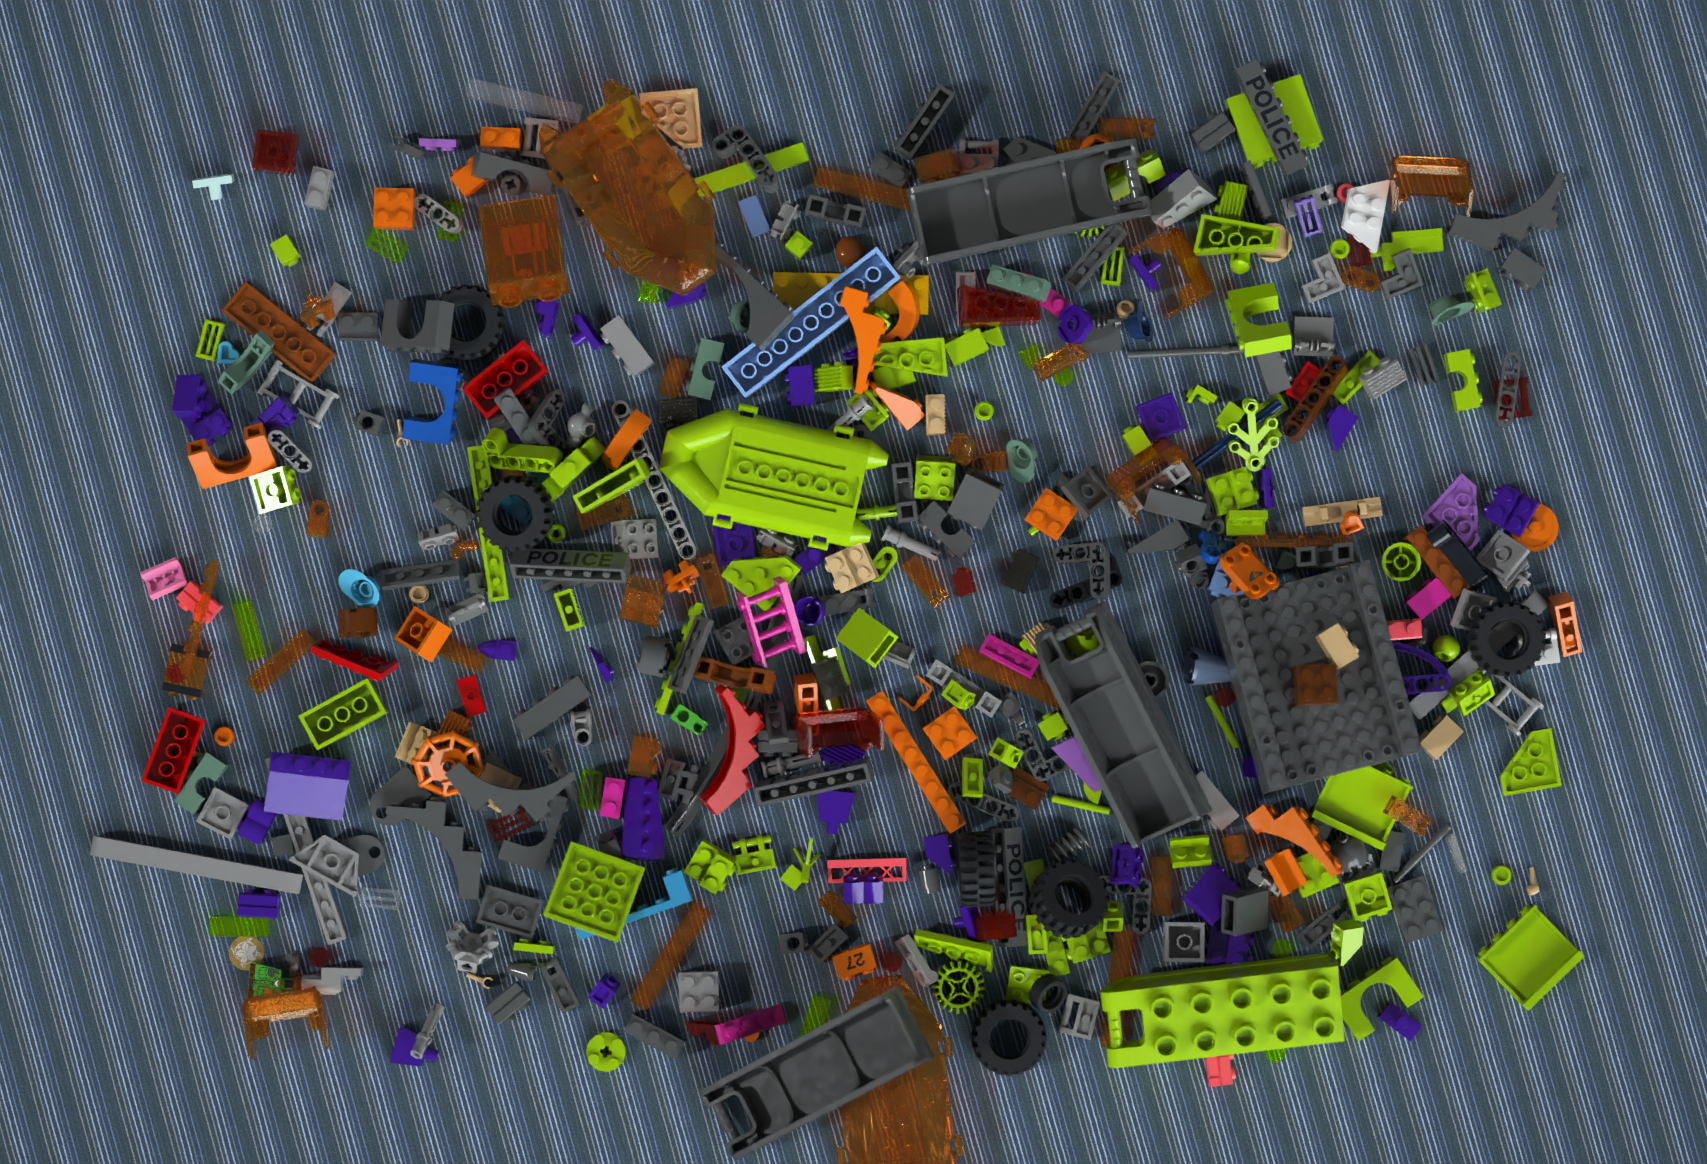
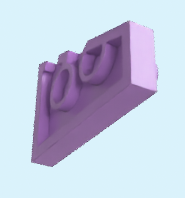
[1051,736,1102,792]

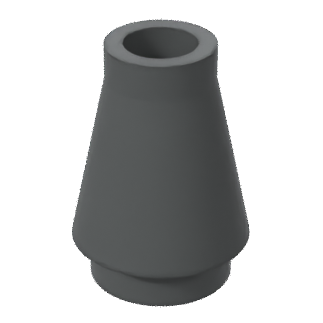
[507,962,537,982]

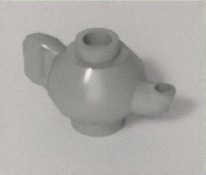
[566,403,595,449]

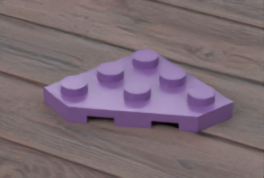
[1421,473,1479,551]

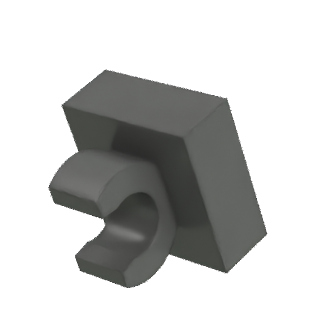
[464,572,488,593]

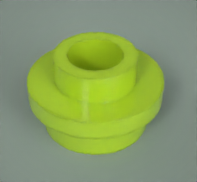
[546,524,566,543]

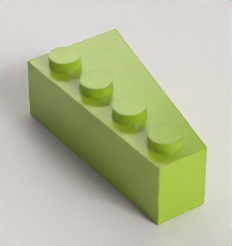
[1193,214,1281,256]

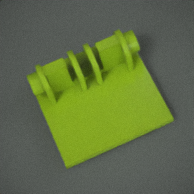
[1005,965,1050,1003]

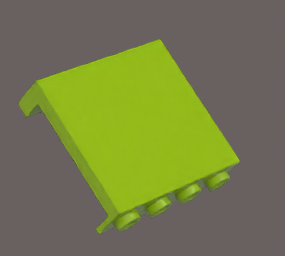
[1225,74,1323,169]
[1310,765,1413,851]
[1476,904,1585,1011]

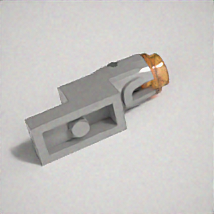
[294,966,363,1000]

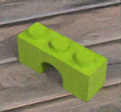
[1105,148,1166,201]
[1444,349,1483,412]

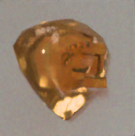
[945,432,976,466]

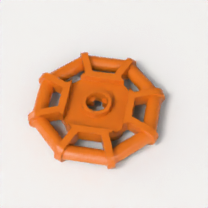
[411,730,485,799]

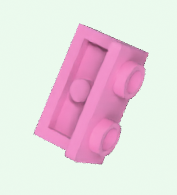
[140,557,188,600]

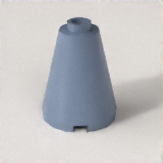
[1183,647,1232,686]

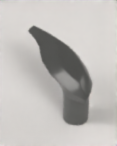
[1401,628,1432,647]
[285,950,299,978]

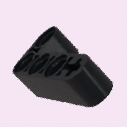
[1426,520,1491,591]
[1049,553,1122,609]

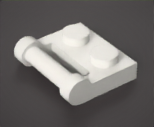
[1516,628,1560,666]

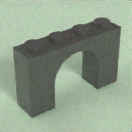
[380,299,454,354]
[497,782,570,873]

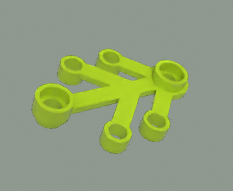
[1227,397,1279,472]

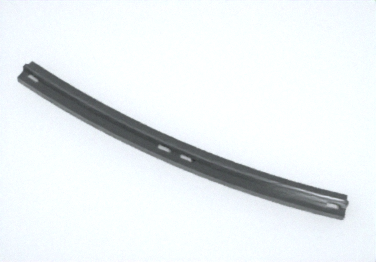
[664,574,804,838]

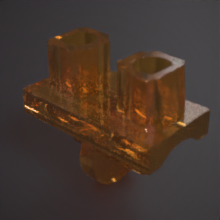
[299,294,336,329]

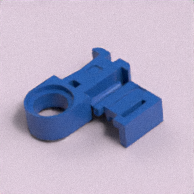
[1198,530,1232,564]

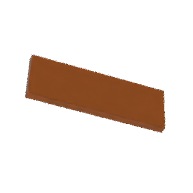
[221,280,337,384]

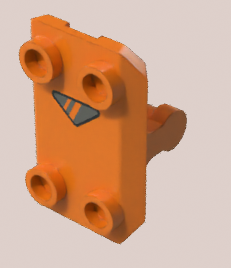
[1220,543,1280,599]

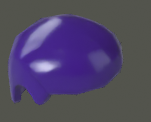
[794,596,825,626]

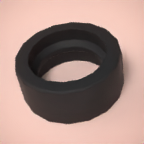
[1029,974,1067,1013]

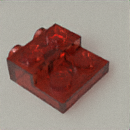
[686,1020,720,1045]

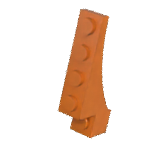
[839,285,887,394]
[1246,804,1344,876]

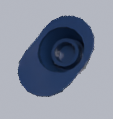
[1125,299,1153,342]

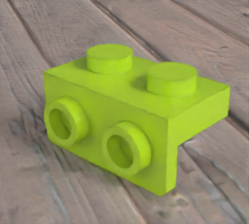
[846,387,890,432]

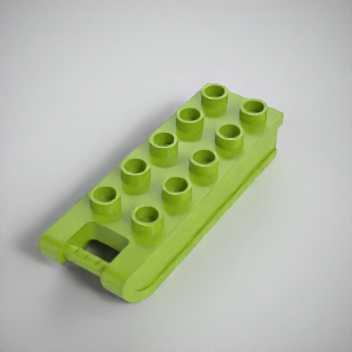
[1100,953,1345,1068]

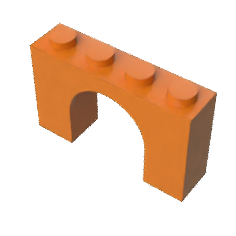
[186,422,278,489]

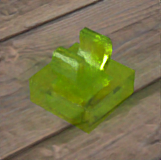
[638,282,663,303]

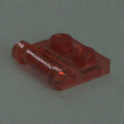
[1492,377,1533,420]

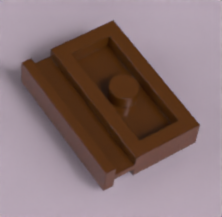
[1007,766,1049,810]

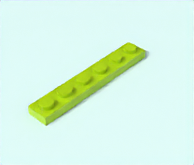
[655,602,705,715]
[1024,858,1070,977]

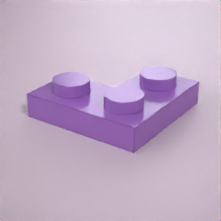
[419,138,460,151]

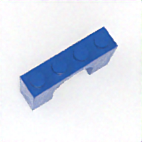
[402,358,463,445]

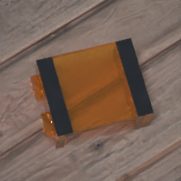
[162,644,213,701]

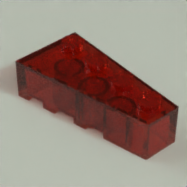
[957,284,1041,328]

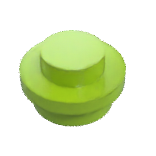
[974,401,994,421]

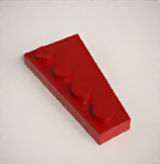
[311,639,399,681]

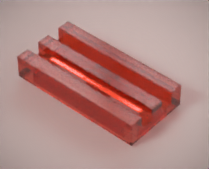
[1347,233,1372,268]
[487,807,531,842]

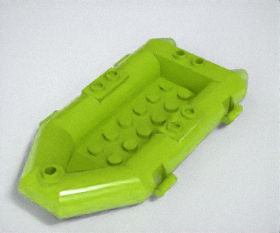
[659,402,889,551]

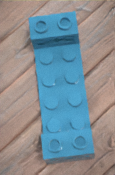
[576,867,693,940]

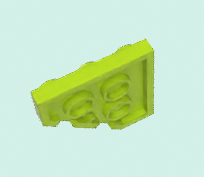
[721,555,802,611]
[1499,728,1562,796]

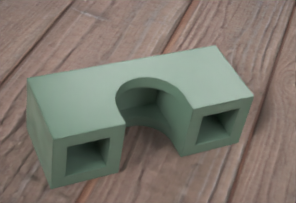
[986,264,1052,303]
[685,338,725,402]
[174,752,229,815]

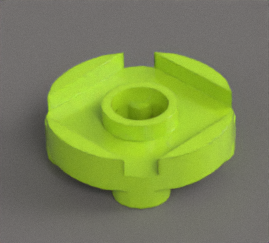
[586,1032,626,1072]

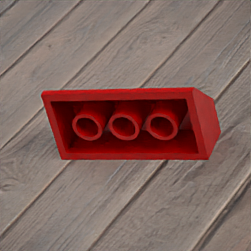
[462,340,549,420]
[141,706,206,794]

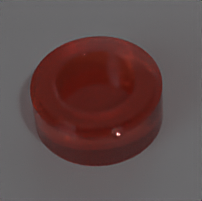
[166,663,187,683]
[1215,687,1235,707]
[309,947,330,967]
[883,952,902,972]

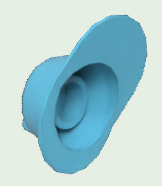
[338,569,380,608]

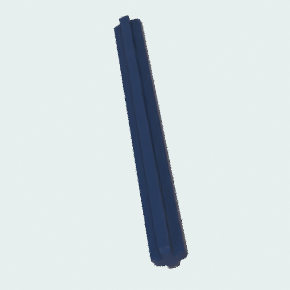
[1186,399,1283,474]

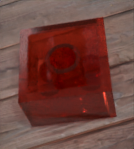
[252,129,299,176]

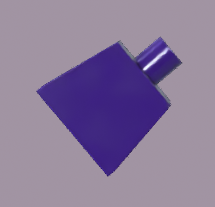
[817,790,855,835]
[389,1025,439,1066]

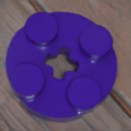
[1057,305,1093,344]

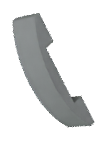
[1117,458,1192,518]
[926,659,1002,718]

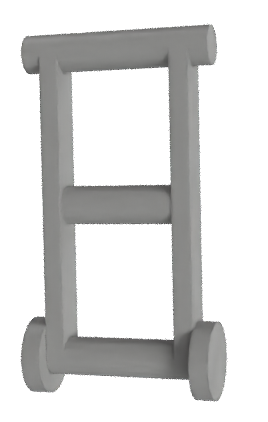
[257,360,340,429]
[1478,667,1544,737]

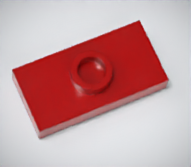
[456,674,487,718]

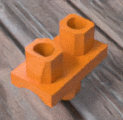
[662,559,700,594]

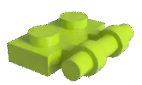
[732,834,776,875]

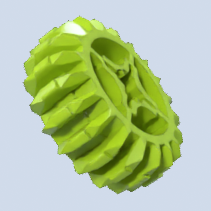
[932,960,985,1014]

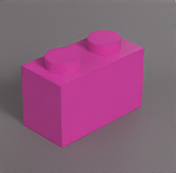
[1404,577,1452,620]
[600,777,626,819]

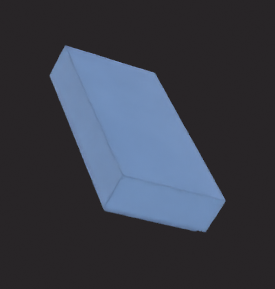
[738,194,770,238]

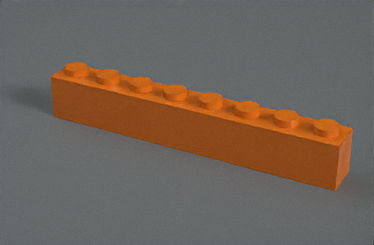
[866,690,967,834]

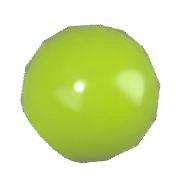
[1433,635,1460,662]

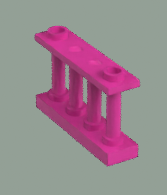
[737,576,807,668]

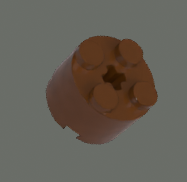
[337,608,378,638]

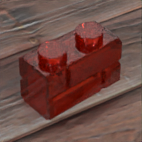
[951,567,976,597]
[974,910,1017,941]

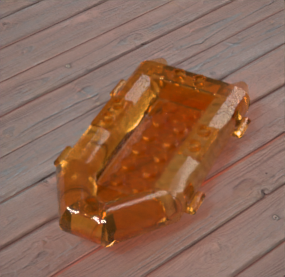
[538,79,716,296]
[836,975,964,1164]

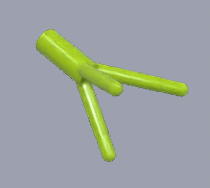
[793,837,821,883]

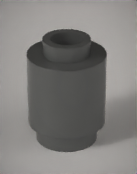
[918,864,941,894]

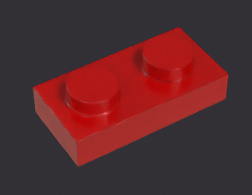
[1285,361,1321,403]

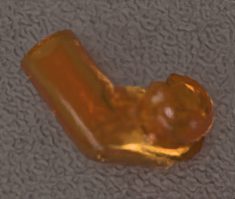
[450,541,478,559]

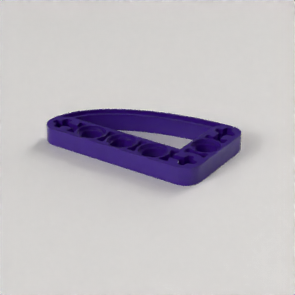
[1392,642,1451,694]

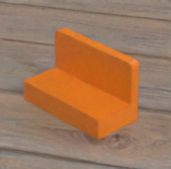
[1264,848,1308,897]

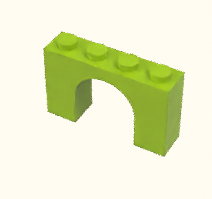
[1225,282,1292,358]
[1340,956,1424,1041]

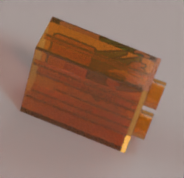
[478,194,571,308]

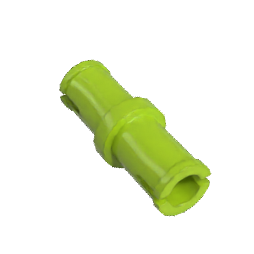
[856,504,897,521]

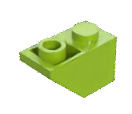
[1330,919,1364,966]

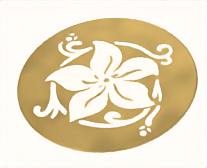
[229,935,264,971]

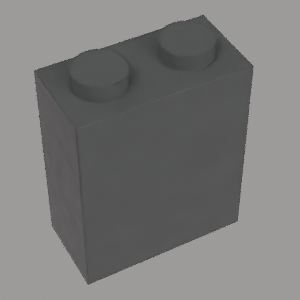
[947,467,1005,530]
[1221,886,1269,936]

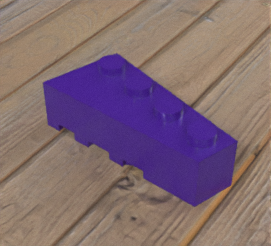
[622,777,666,862]

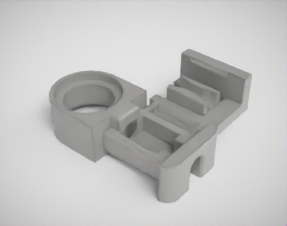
[1247,867,1281,897]

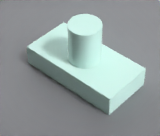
[192,173,235,200]

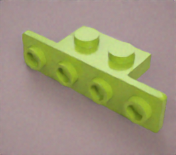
[803,635,851,712]

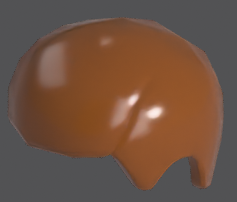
[836,236,865,268]

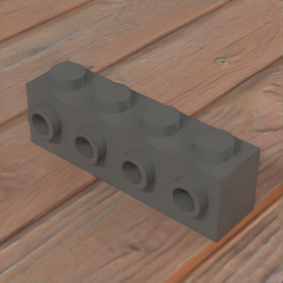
[894,84,955,162]

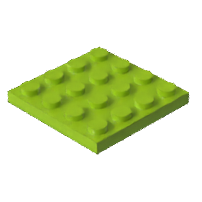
[543,841,645,943]

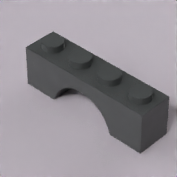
[470,150,554,195]

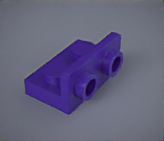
[1109,844,1144,888]

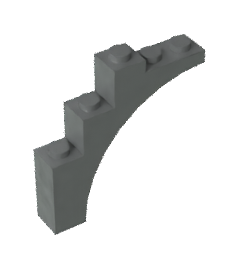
[1447,171,1567,252]
[444,762,577,822]
[386,797,482,899]

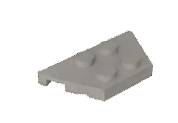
[289,835,359,897]

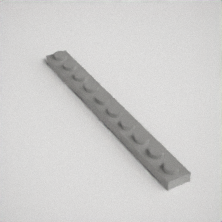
[265,758,347,945]

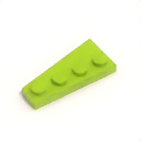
[873,337,948,377]
[914,929,993,973]

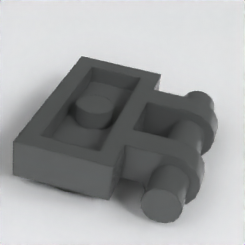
[658,758,699,805]

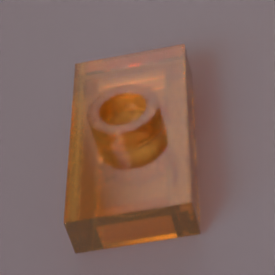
[818,889,858,929]

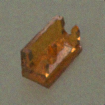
[1268,893,1305,933]

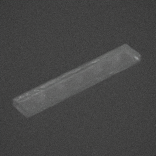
[465,78,584,125]

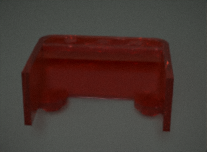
[793,707,884,758]

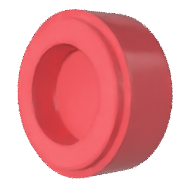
[1336,183,1354,204]

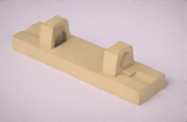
[1302,497,1383,527]

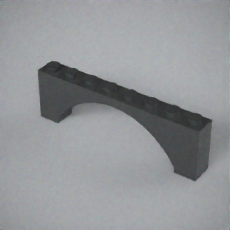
[650,212,795,352]

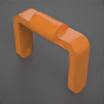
[897,674,933,711]

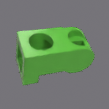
[669,703,709,736]

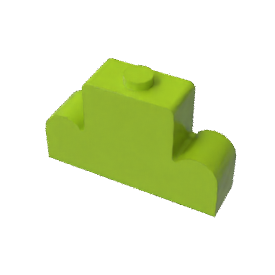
[542,436,606,504]
[572,457,652,513]

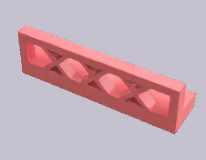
[827,857,907,883]

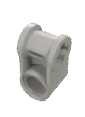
[570,708,593,747]

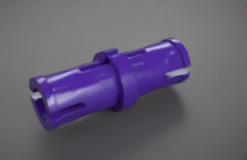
[1259,468,1275,508]

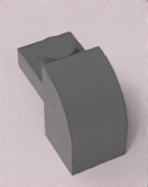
[595,828,627,861]

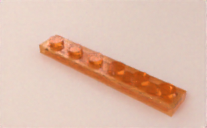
[813,167,911,212]
[1233,535,1353,548]
[179,559,220,677]
[954,646,1062,711]
[630,902,711,1011]
[1101,929,1134,1047]

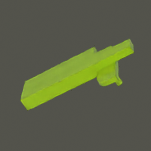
[1369,228,1444,272]

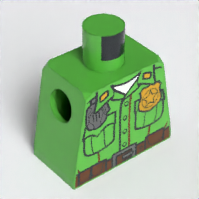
[247,961,294,1000]

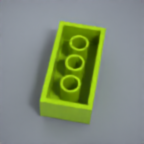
[298,678,389,750]

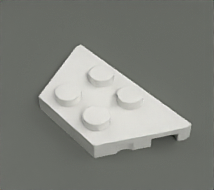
[1341,180,1390,254]

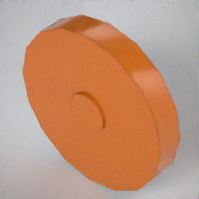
[1510,504,1559,552]

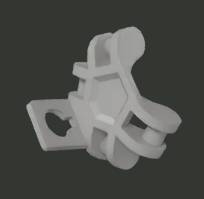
[446,920,499,974]

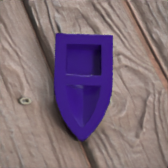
[477,640,517,661]
[589,647,615,683]

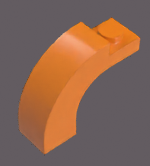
[879,278,920,343]
[602,409,652,471]

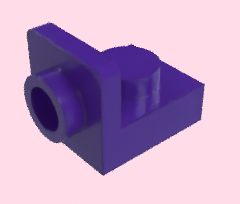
[588,973,621,1009]

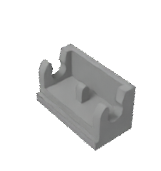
[883,641,916,669]

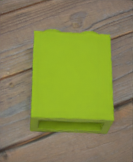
[835,608,898,668]

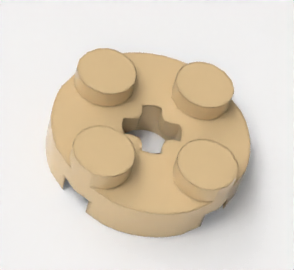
[1256,223,1292,263]

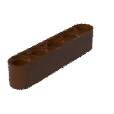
[1283,356,1348,442]

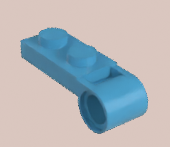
[500,495,553,527]

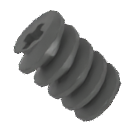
[1046,828,1091,862]

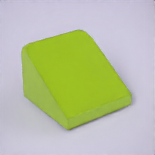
[1438,695,1457,713]
[780,864,802,891]

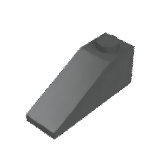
[1126,520,1189,554]

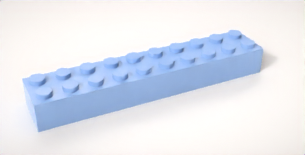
[722,247,901,398]

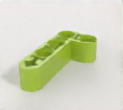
[482,427,563,473]

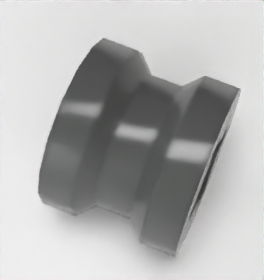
[501,175,522,196]

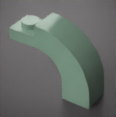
[218,329,275,394]

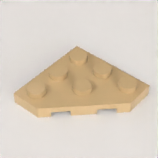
[639,88,703,149]

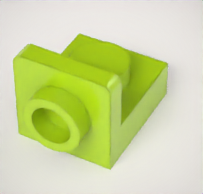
[1186,385,1218,405]
[941,679,976,710]

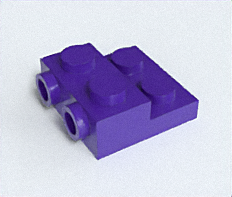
[535,291,560,339]
[180,393,234,447]
[1483,483,1540,538]
[1205,925,1254,965]

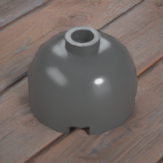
[1330,835,1369,872]

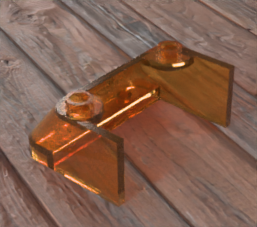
[1389,156,1474,217]
[1127,228,1213,321]
[1107,438,1202,525]
[242,988,331,1060]

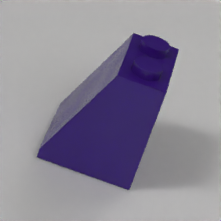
[1180,863,1241,926]

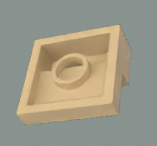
[824,543,879,593]

